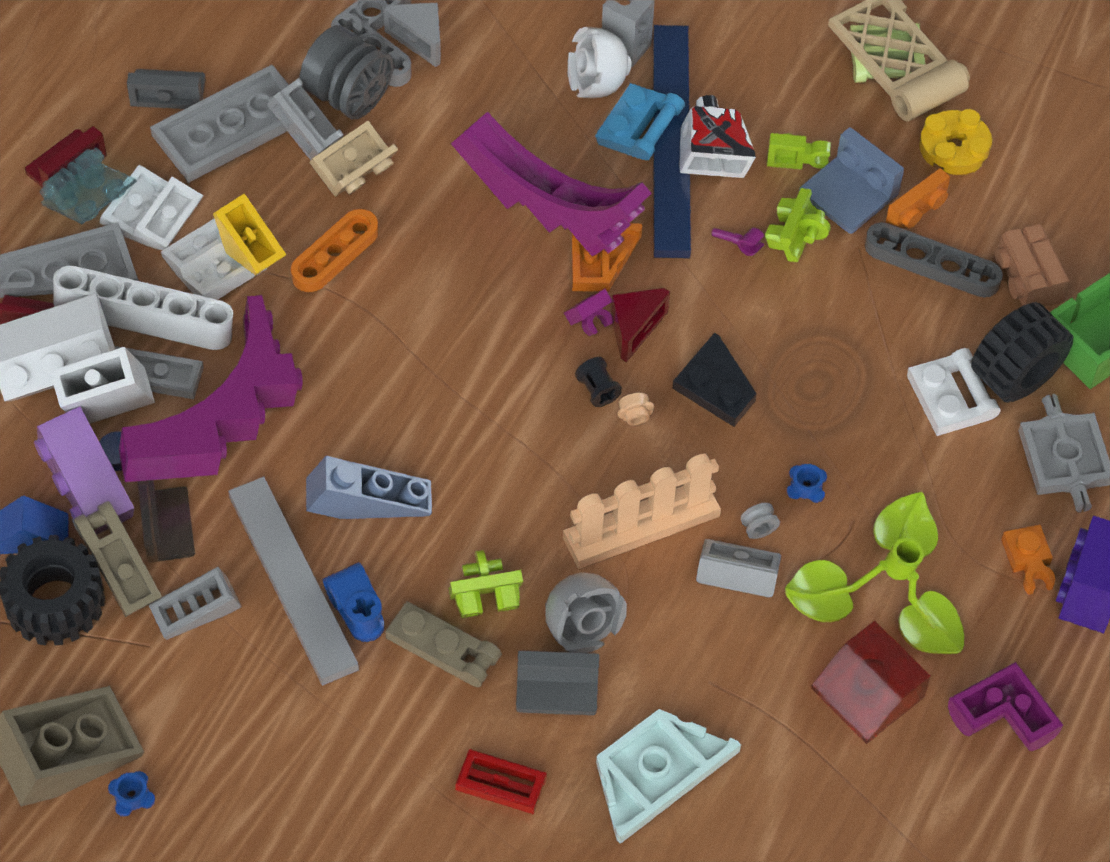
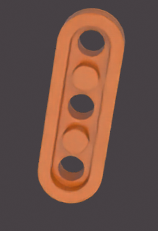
[291,209,378,292]

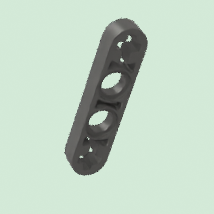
[864,222,1003,298]

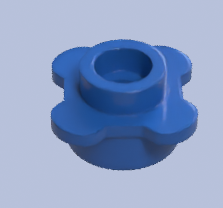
[787,464,827,503]
[108,771,155,816]

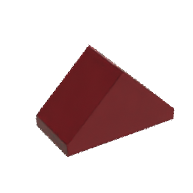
[611,288,670,362]

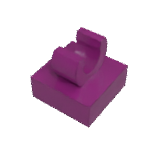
[564,289,613,336]

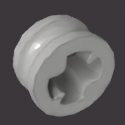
[740,503,780,539]

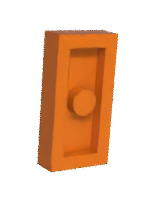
[885,168,951,229]

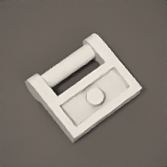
[907,348,1001,436]

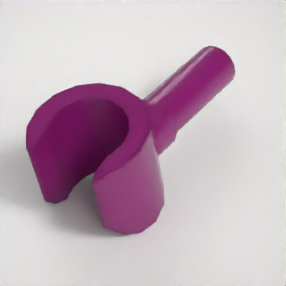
[712,228,764,256]

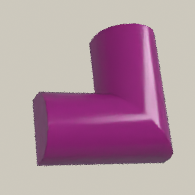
[948,662,1063,751]

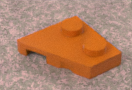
[572,223,642,292]

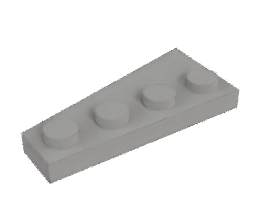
[0,223,138,298]

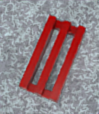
[455,749,547,815]

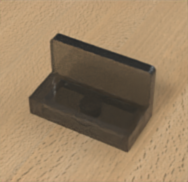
[138,480,195,563]

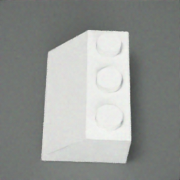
[0,294,115,401]

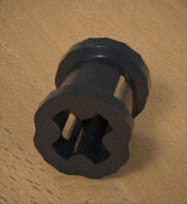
[575,357,622,407]

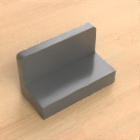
[127,69,206,109]
[516,651,599,715]

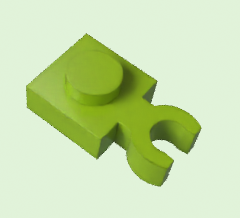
[767,133,831,170]

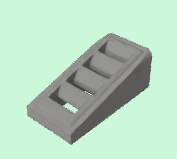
[149,567,242,640]

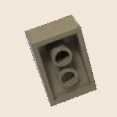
[0,686,144,807]

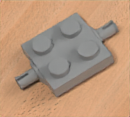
[1018,394,1110,512]

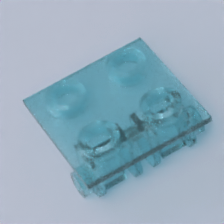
[40,148,137,224]

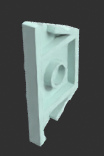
[596,709,741,844]

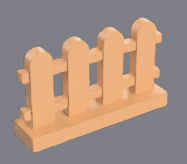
[563,454,721,569]

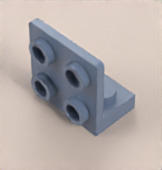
[799,127,904,234]

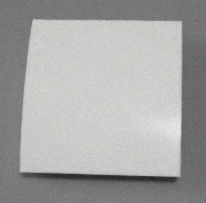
[99,165,203,250]
[160,218,267,300]

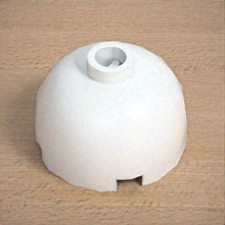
[568,27,631,98]

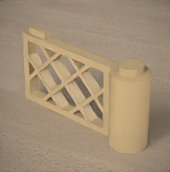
[828,0,970,121]

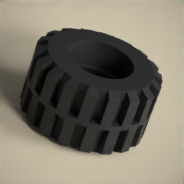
[971,302,1074,403]
[0,535,105,646]

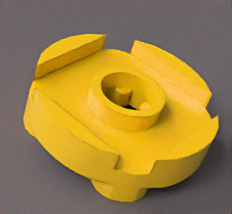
[919,109,992,175]

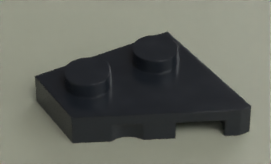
[672,333,757,427]

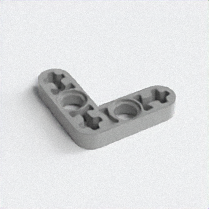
[331,0,412,87]

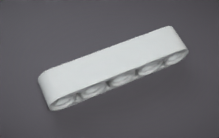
[53,266,233,350]

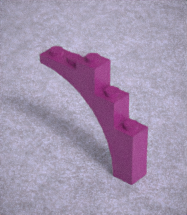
[451,112,652,257]
[119,295,303,482]

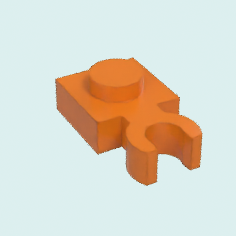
[1001,524,1055,595]

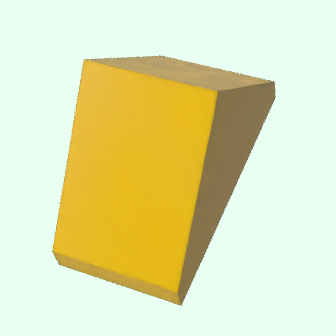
[213,193,286,275]

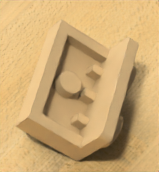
[309,121,398,197]

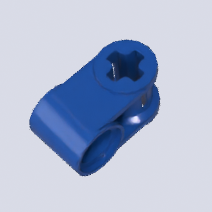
[322,562,385,642]

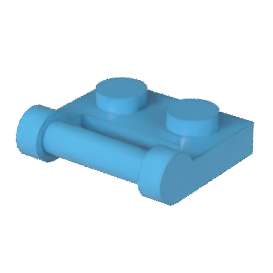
[595,83,685,161]

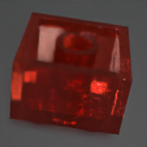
[811,620,931,744]

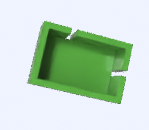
[1050,273,1110,389]

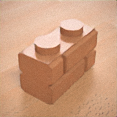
[994,224,1070,306]

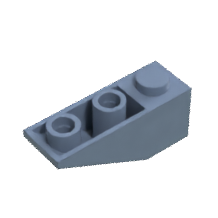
[306,456,432,519]

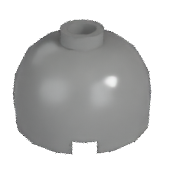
[545,572,627,653]

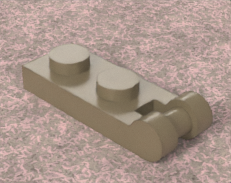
[72,501,162,617]
[385,601,502,687]

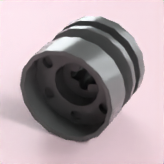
[299,25,394,119]

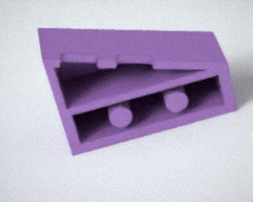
[34,406,134,535]

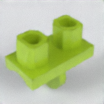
[765,188,831,262]
[448,550,523,618]

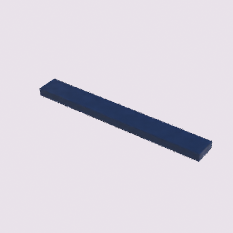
[653,25,691,259]

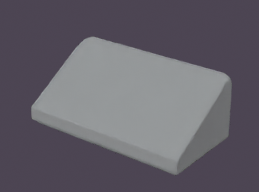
[696,539,782,597]

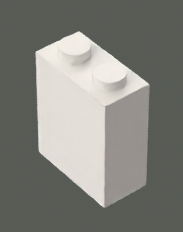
[50,347,155,424]

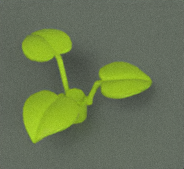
[785,492,964,654]

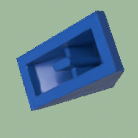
[0,495,69,554]

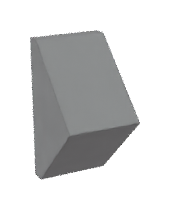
[383,3,441,67]

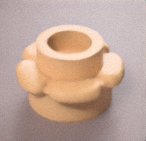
[617,393,654,425]

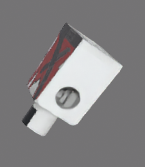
[679,95,756,178]

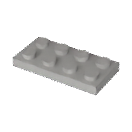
[150,65,289,183]

